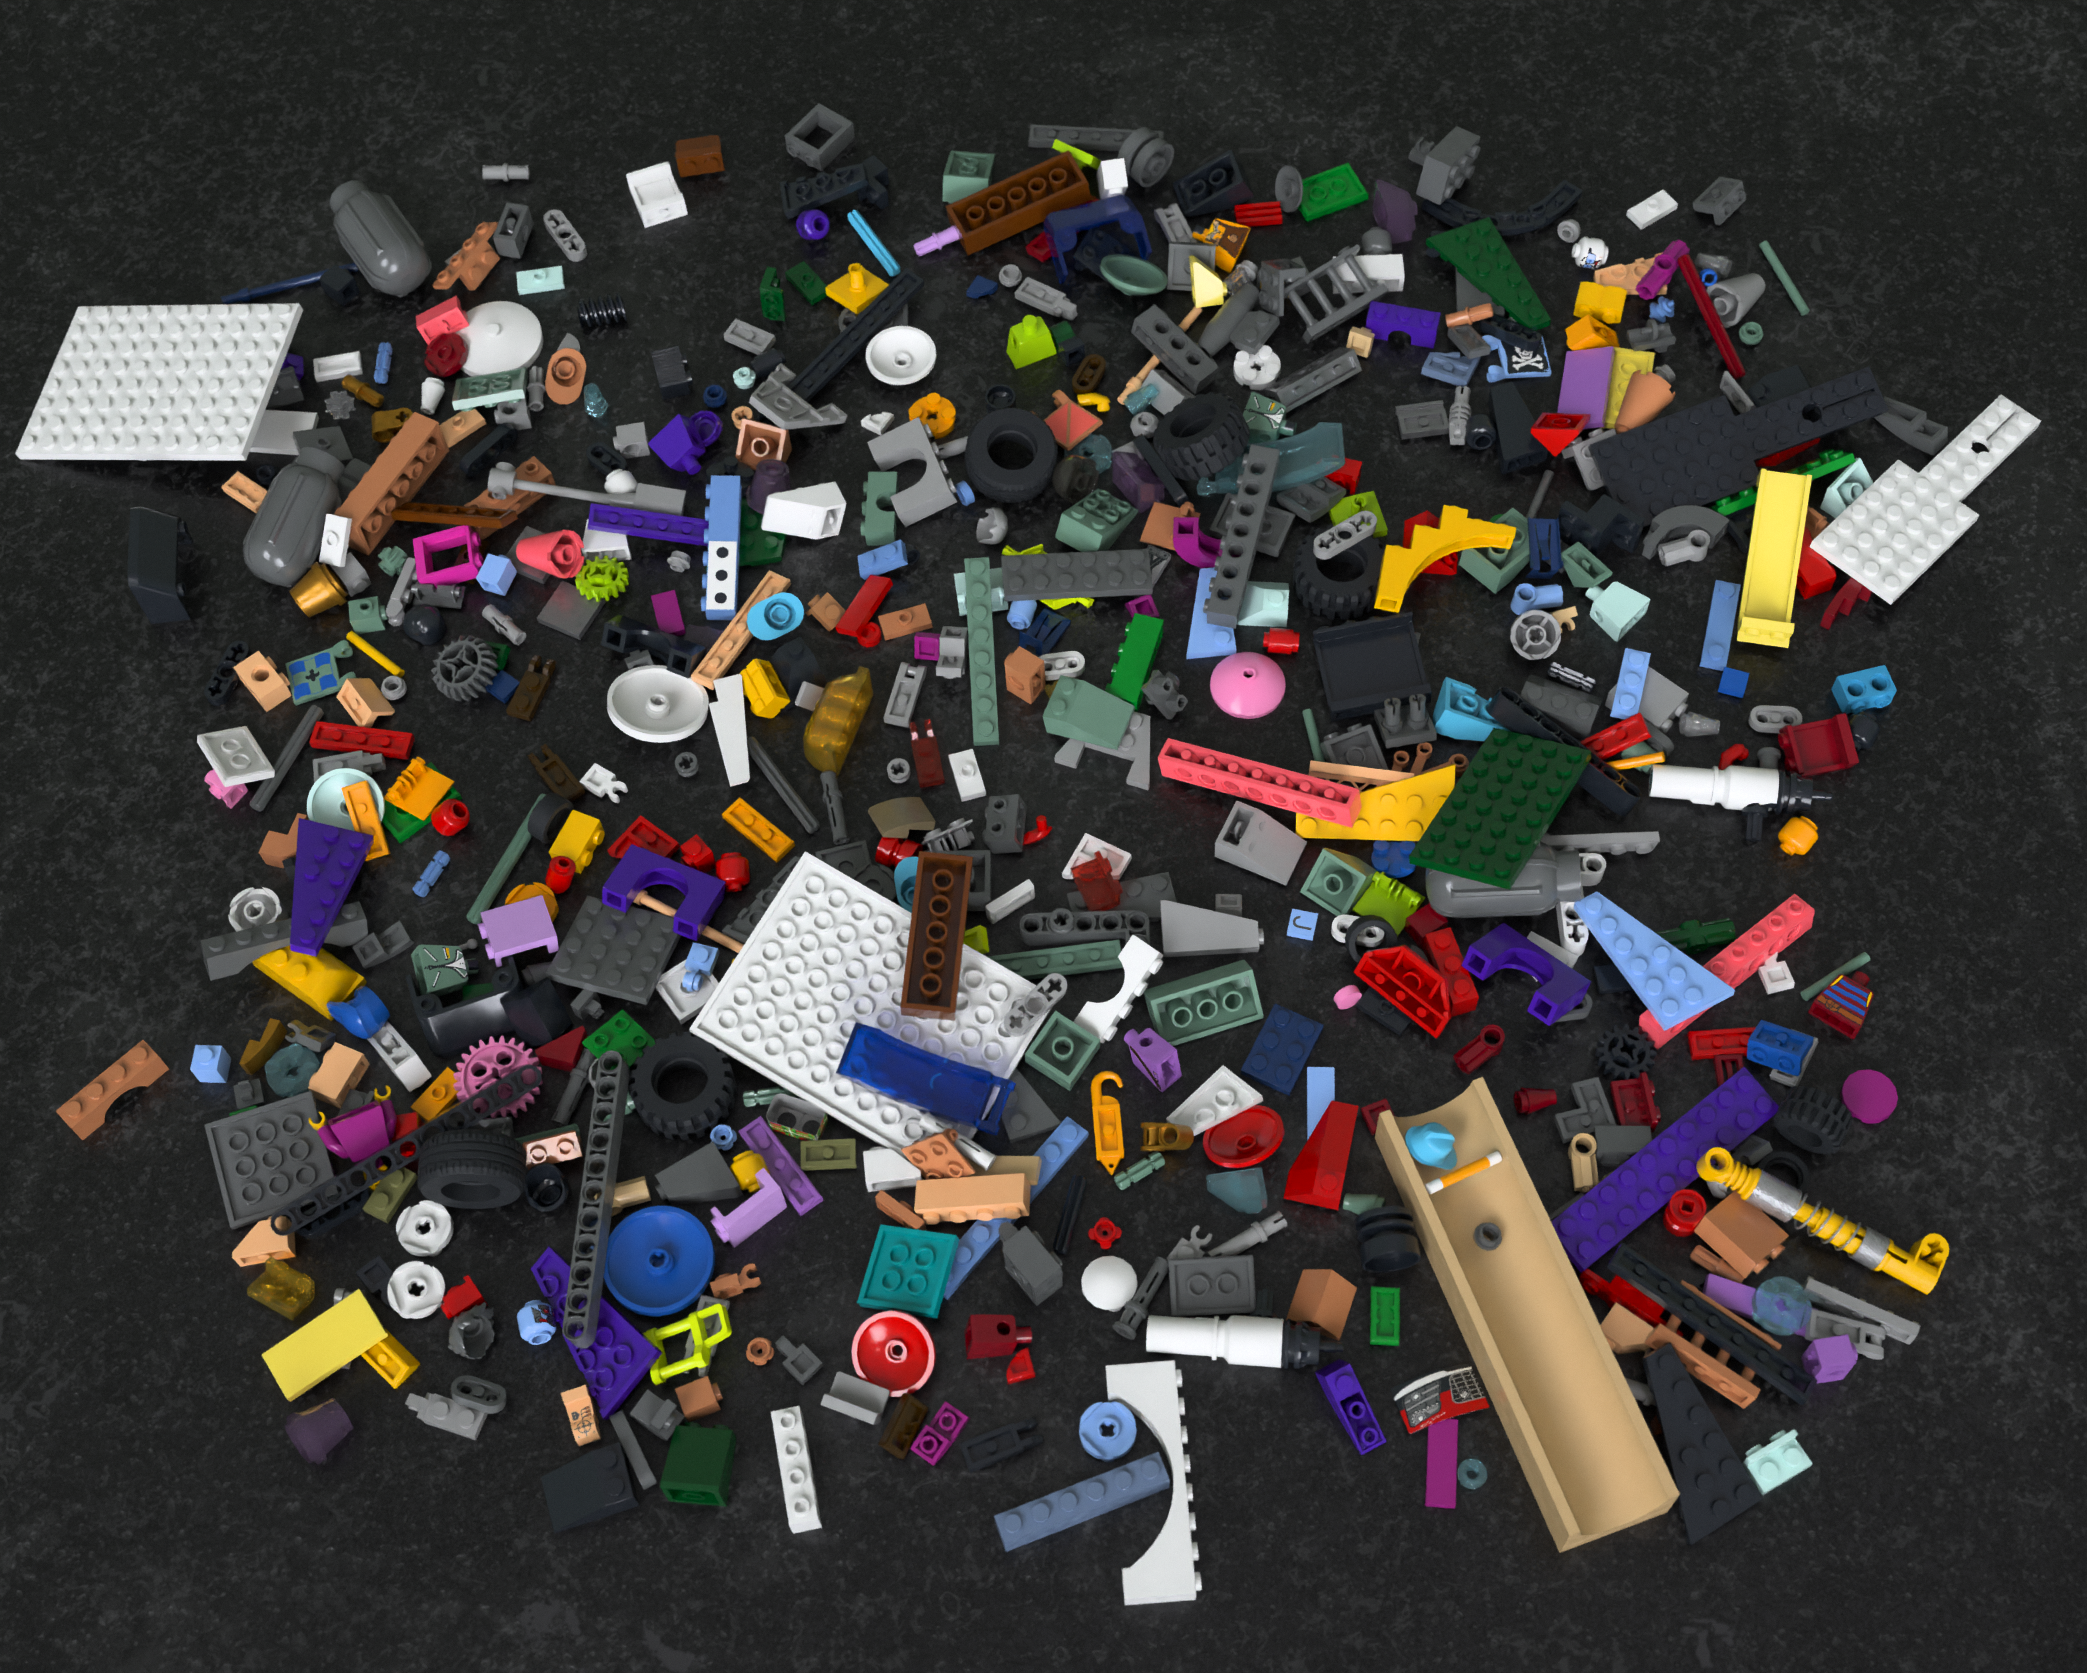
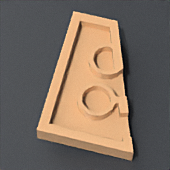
[1594,252,1667,295]

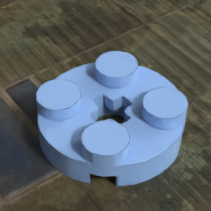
[1079,1401,1137,1462]

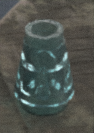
[584,383,608,417]
[1123,383,1159,416]

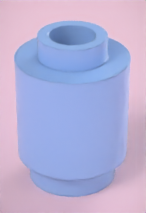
[1007,600,1037,629]

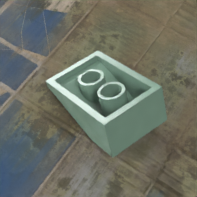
[942,151,995,204]
[1459,508,1550,594]
[1042,675,1135,750]

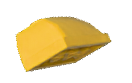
[252,945,367,1021]

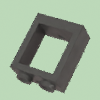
[785,103,855,171]

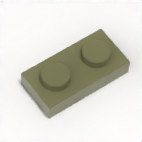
[801,1138,857,1171]
[363,1167,418,1223]

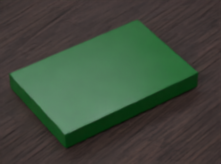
[1298,163,1369,222]
[381,762,462,844]

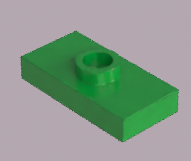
[1370,1286,1400,1346]

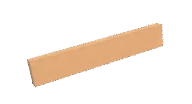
[691,570,791,690]

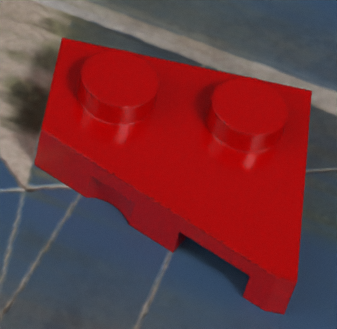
[607,815,680,858]

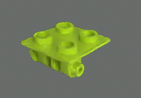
[1352,871,1425,937]

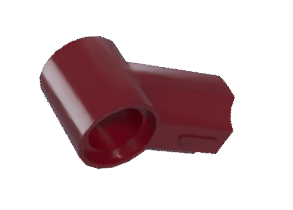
[1453,1024,1505,1075]

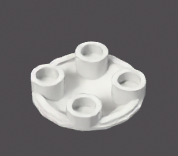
[1081,1256,1137,1312]

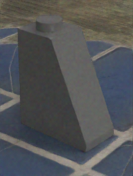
[655,1142,743,1207]

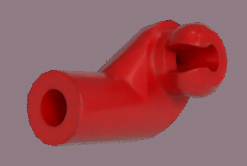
[1718,744,1749,770]

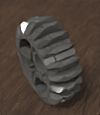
[431,635,499,702]

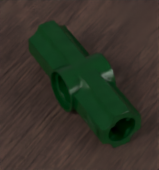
[1655,918,1736,955]

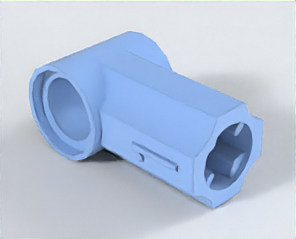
[1510,583,1563,615]

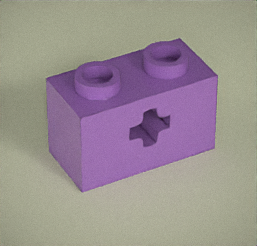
[1801,1334,1858,1384]

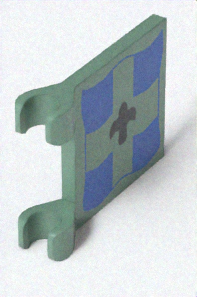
[285,640,356,706]

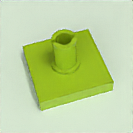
[1052,139,1101,171]
[1328,491,1388,538]

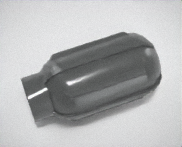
[330,180,431,297]
[243,447,345,587]
[1425,841,1581,918]

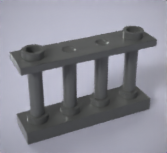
[1284,244,1388,344]

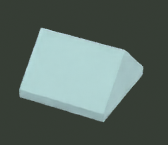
[1820,458,1873,518]

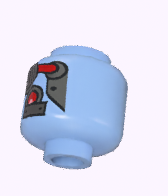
[517,1300,556,1345]

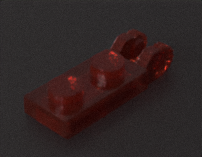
[909,719,945,788]

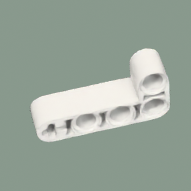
[1556,853,1606,957]

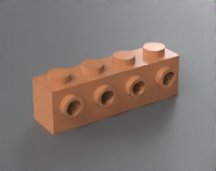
[464,456,556,540]

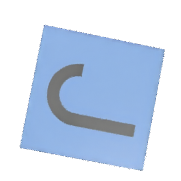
[1287,909,1318,941]

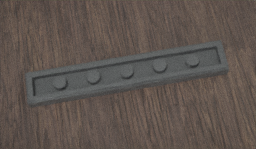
[1029,125,1164,151]

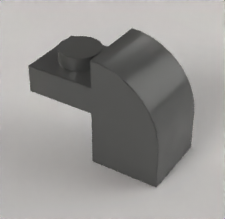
[629,1389,684,1440]

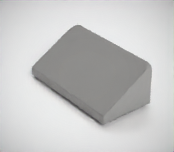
[1720,371,1757,414]

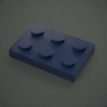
[1241,1004,1324,1096]

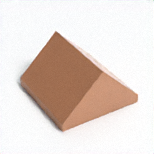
[735,418,792,476]
[1286,1269,1357,1341]

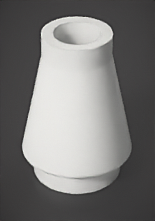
[420,378,445,415]

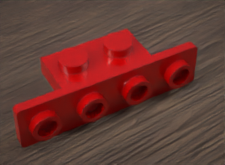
[1579,1268,1683,1337]

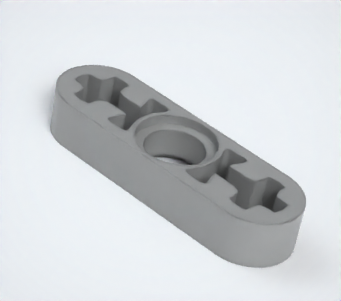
[544,209,587,262]
[1313,511,1377,559]
[1004,973,1067,1037]

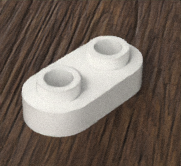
[1039,651,1085,681]
[1331,914,1385,947]

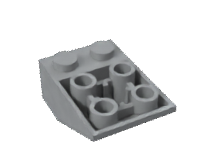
[1215,800,1307,885]

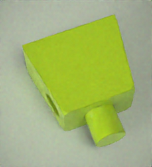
[1007,315,1057,369]

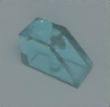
[1206,1167,1268,1214]

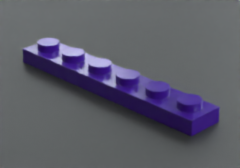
[587,503,709,546]

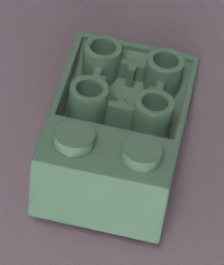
[1055,488,1138,552]

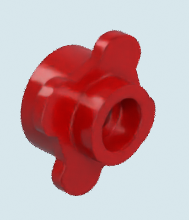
[1088,1217,1122,1250]

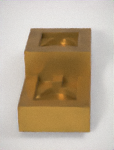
[239,1018,287,1075]

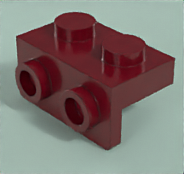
[1610,1072,1661,1133]

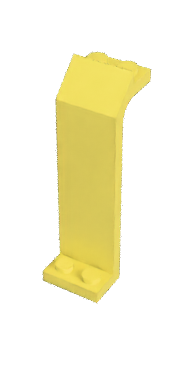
[1737,469,1812,648]

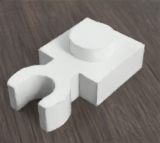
[580,763,628,803]
[1758,952,1794,994]

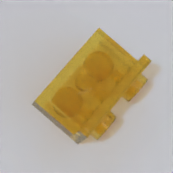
[247,1257,314,1320]

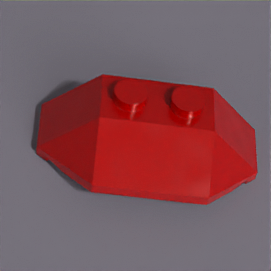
[1353,945,1451,1039]

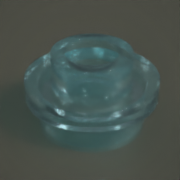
[1457,1459,1487,1489]

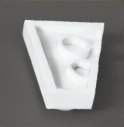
[1166,1065,1263,1136]

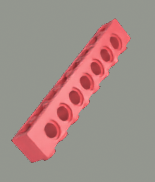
[1158,738,1362,828]
[1638,894,1815,1050]

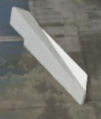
[709,674,750,787]

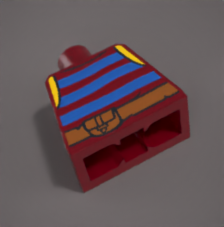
[1808,971,1874,1040]

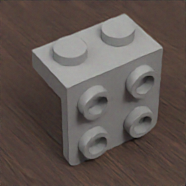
[1561,428,1616,490]

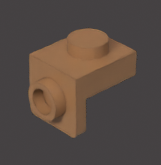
[805,592,846,631]

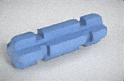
[374,342,393,384]
[413,850,450,897]

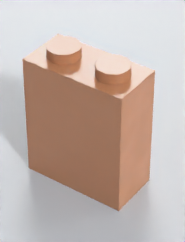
[1694,1190,1789,1278]

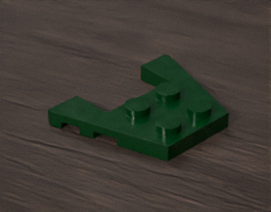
[705,498,787,574]

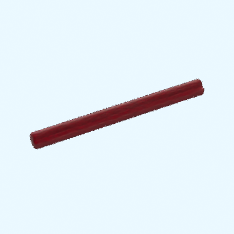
[1677,254,1746,380]

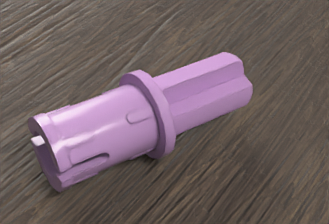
[914,226,959,256]

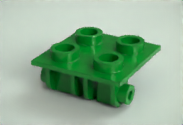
[582,1009,655,1070]

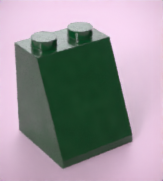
[660,1422,737,1506]

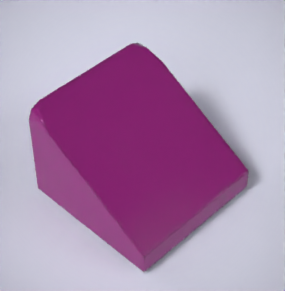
[1125,594,1160,618]

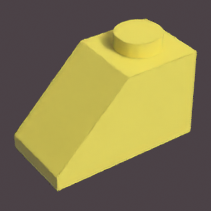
[1189,255,1227,308]

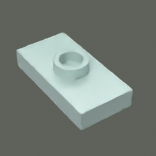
[516,266,565,295]

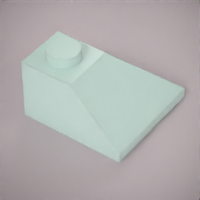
[1237,581,1289,627]

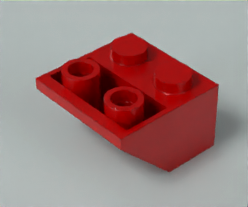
[1403,511,1458,575]

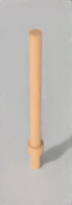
[1117,306,1202,405]
[633,890,744,953]

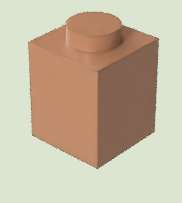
[675,1376,723,1422]

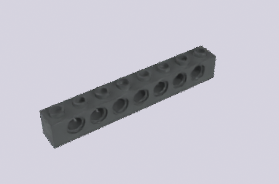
[1203,445,1280,629]

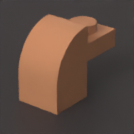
[259,813,309,868]

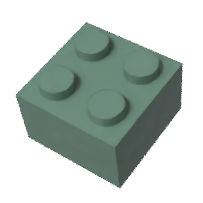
[1025,1010,1100,1091]

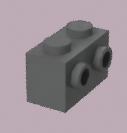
[983,794,1027,854]

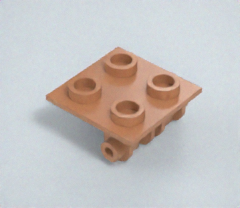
[1140,502,1201,550]
[901,1128,976,1180]

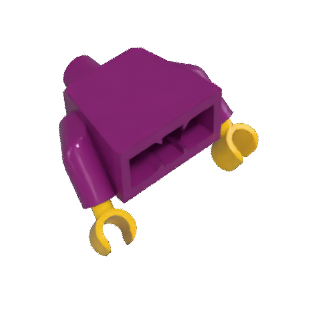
[308,1086,397,1169]

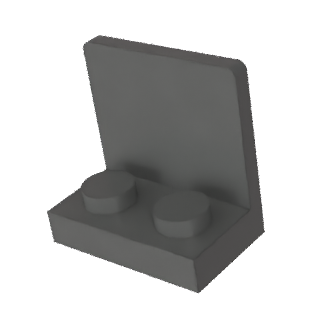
[1259,258,1306,317]

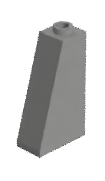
[1160,900,1264,957]

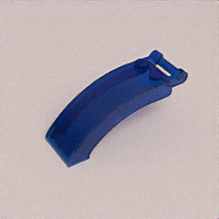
[836,1022,1016,1135]

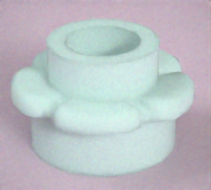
[733,367,756,389]

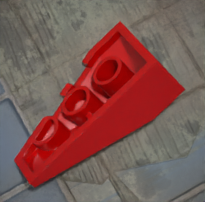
[1284,1101,1359,1210]

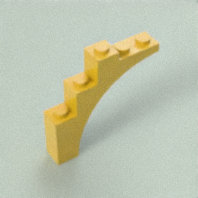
[1374,505,1516,613]

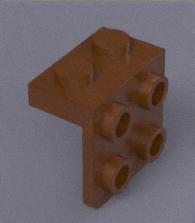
[675,135,724,177]

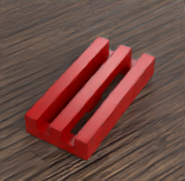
[1234,201,1283,227]

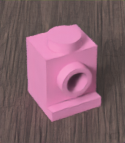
[205,769,248,809]

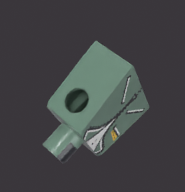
[1243,392,1297,446]
[411,944,479,997]

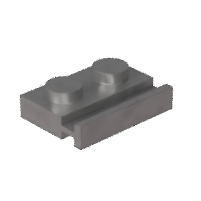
[1395,400,1450,440]

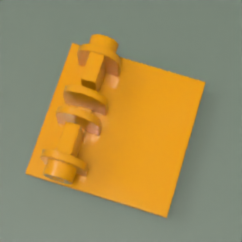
[384,757,455,821]

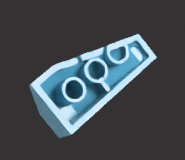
[1433,677,1511,742]

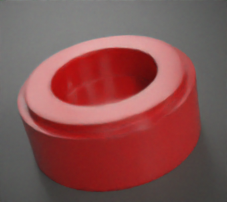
[857,622,882,647]

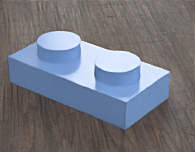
[858,539,908,580]

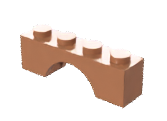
[56,1040,169,1140]

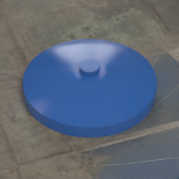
[604,1206,715,1316]

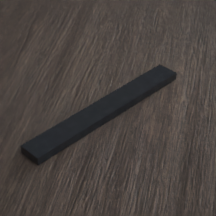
[1607,1243,1818,1405]

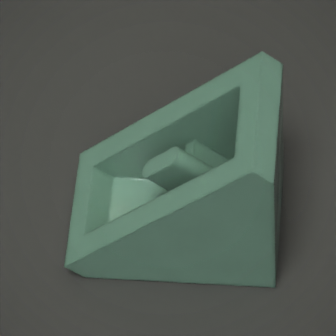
[1561,541,1612,588]

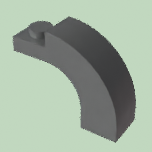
[1642,505,1730,560]

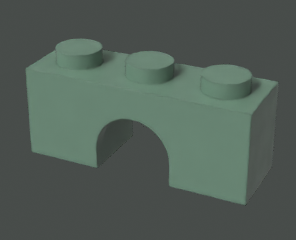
[861,472,899,545]

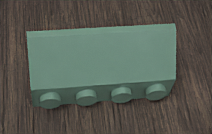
[1144,960,1264,1046]

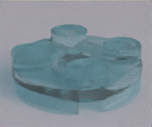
[1064,433,1112,478]
[265,1043,321,1098]
[1752,1276,1812,1336]

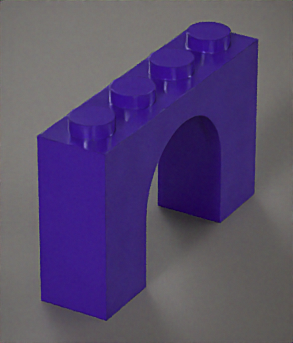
[602,844,726,941]
[1461,923,1591,1026]

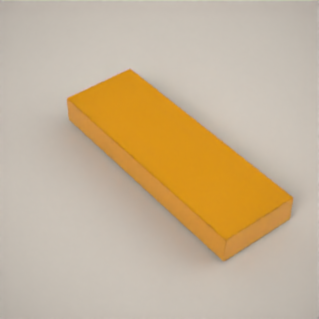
[341,780,391,861]
[722,797,795,863]

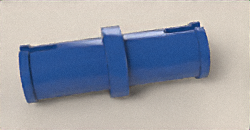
[1699,268,1717,287]

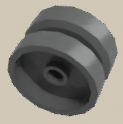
[1117,127,1174,187]

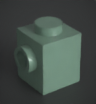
[348,596,388,635]

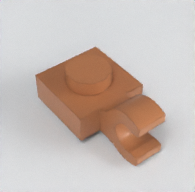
[710,1264,761,1299]

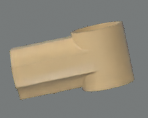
[1568,1133,1599,1193]
[594,1176,651,1216]

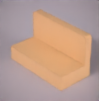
[337,678,395,728]

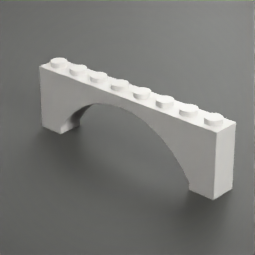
[1106,1360,1201,1605]

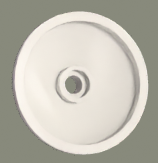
[866,326,936,385]

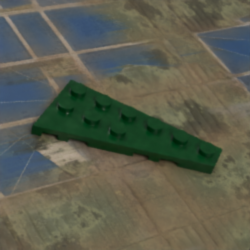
[1426,217,1551,331]

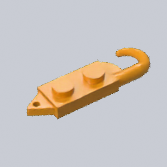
[1091,1071,1124,1175]

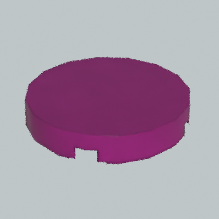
[1840,1069,1898,1124]

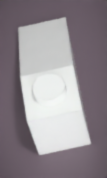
[367,1021,432,1092]

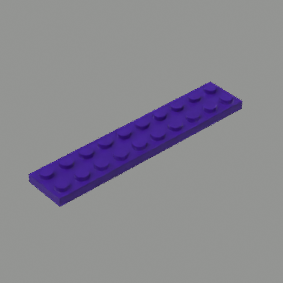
[1551,1067,1779,1272]

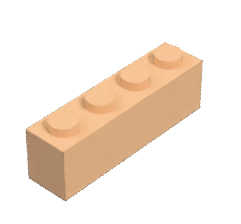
[914,1173,1031,1225]

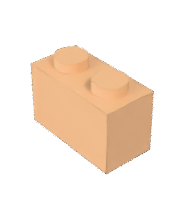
[308,1042,370,1109]

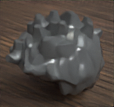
[448,1302,495,1359]

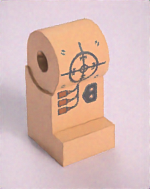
[561,1385,601,1446]

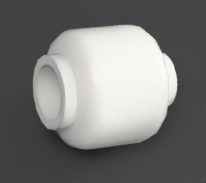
[604,469,638,495]

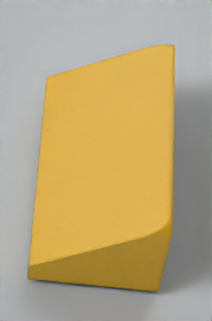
[360,1328,420,1389]

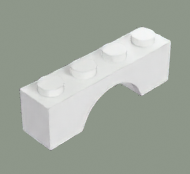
[1074,935,1164,1044]

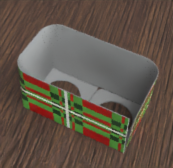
[766,1093,828,1141]

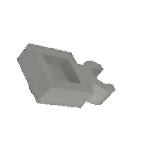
[1166,1225,1212,1261]

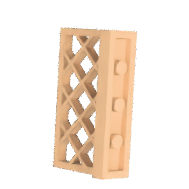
[1309,760,1414,792]

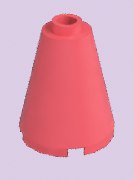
[516,529,584,579]

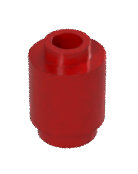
[1263,628,1300,654]
[545,856,576,894]

